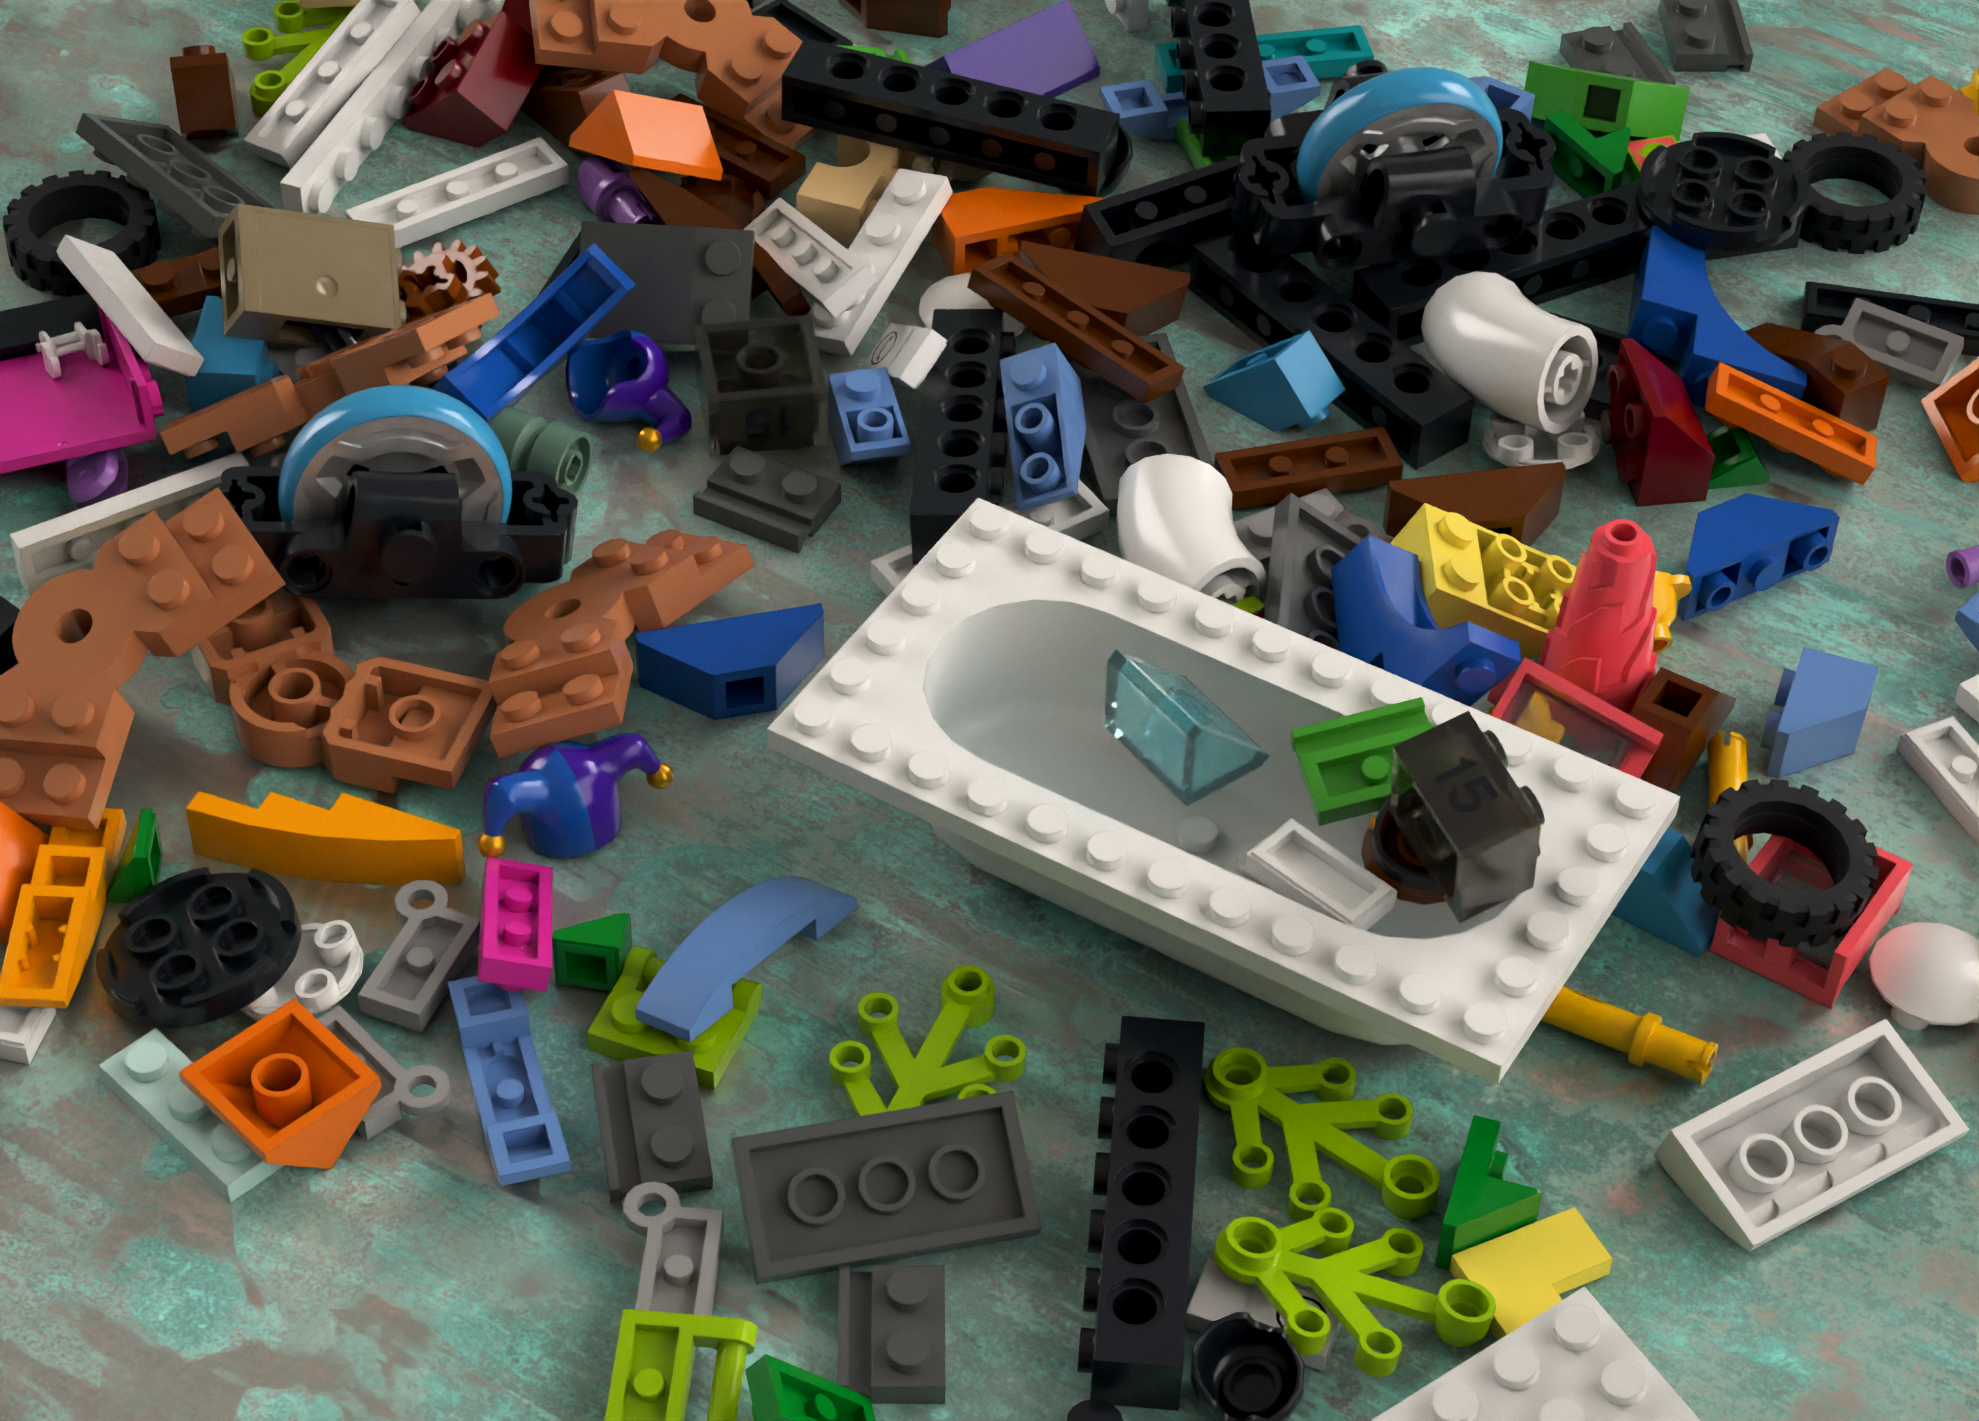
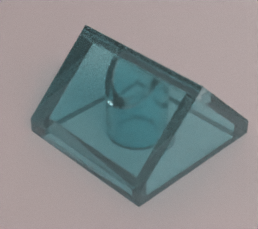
[1104,649,1270,806]

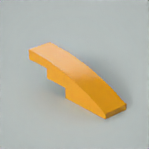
[186,791,466,886]
[0,808,127,1009]

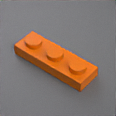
[1704,362,1877,485]

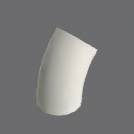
[1421,271,1598,435]
[1116,454,1268,605]

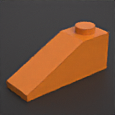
[932,187,1106,276]

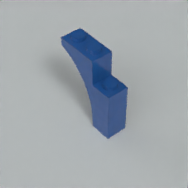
[1625,225,1807,408]
[432,243,636,426]
[1331,535,1522,707]

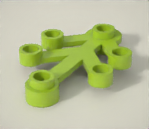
[242,0,394,118]
[829,965,1026,1117]
[1204,1047,1440,1223]
[1213,1207,1496,1377]

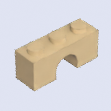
[796,134,916,249]

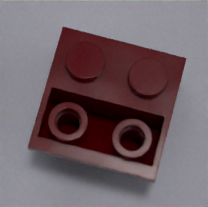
[401,10,544,148]
[1600,338,1715,507]

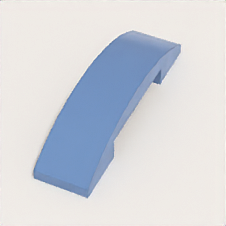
[1099,55,1321,140]
[635,876,857,1042]
[448,976,571,1186]

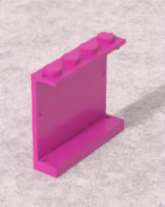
[0,305,164,474]

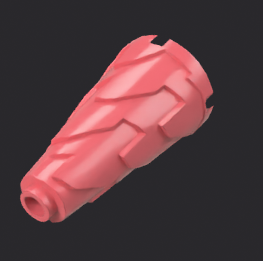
[1538,519,1658,753]

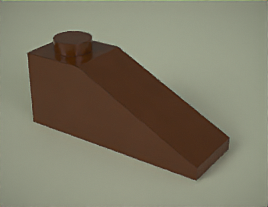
[520,68,631,157]
[1744,322,1890,432]

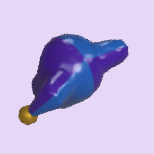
[565,330,692,453]
[477,732,673,858]

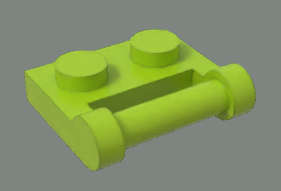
[587,945,763,1090]
[604,1309,758,1421]

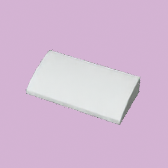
[1654,1019,1970,1252]

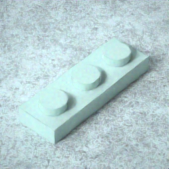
[99,1028,285,1203]

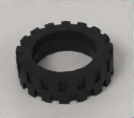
[1782,131,1927,254]
[3,170,161,297]
[1690,779,1879,948]

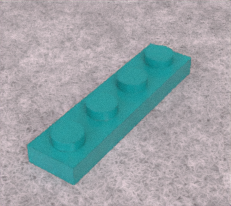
[1154,25,1374,93]

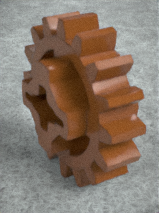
[398,240,501,329]

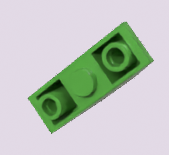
[1524,60,1690,141]

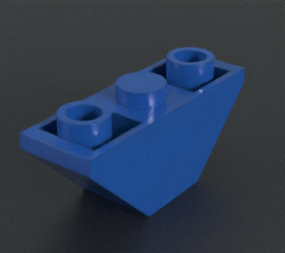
[1677,493,1840,621]
[635,603,824,720]

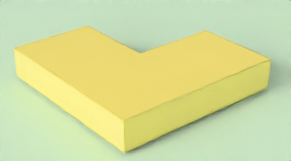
[1449,1207,1613,1341]

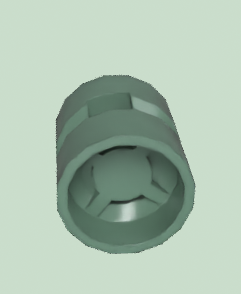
[490,406,593,497]

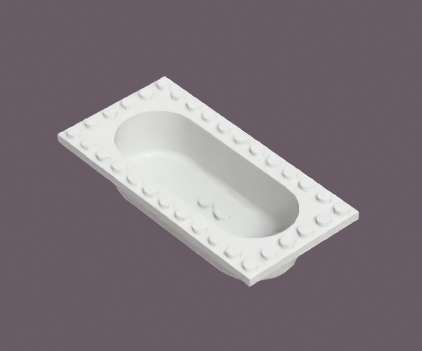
[767,498,1680,1087]

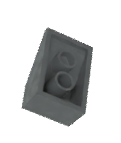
[580,221,755,349]

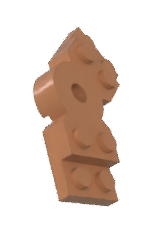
[529,0,821,151]
[1813,68,1979,215]
[160,292,500,460]
[0,487,286,830]
[488,529,754,758]
[191,586,497,794]

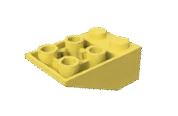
[1390,503,1577,657]

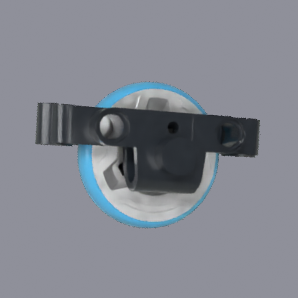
[1231,60,1556,270]
[209,385,578,599]

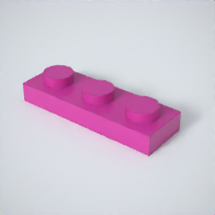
[477,857,553,992]

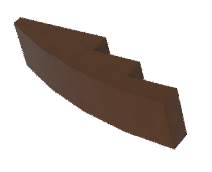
[628,167,811,329]

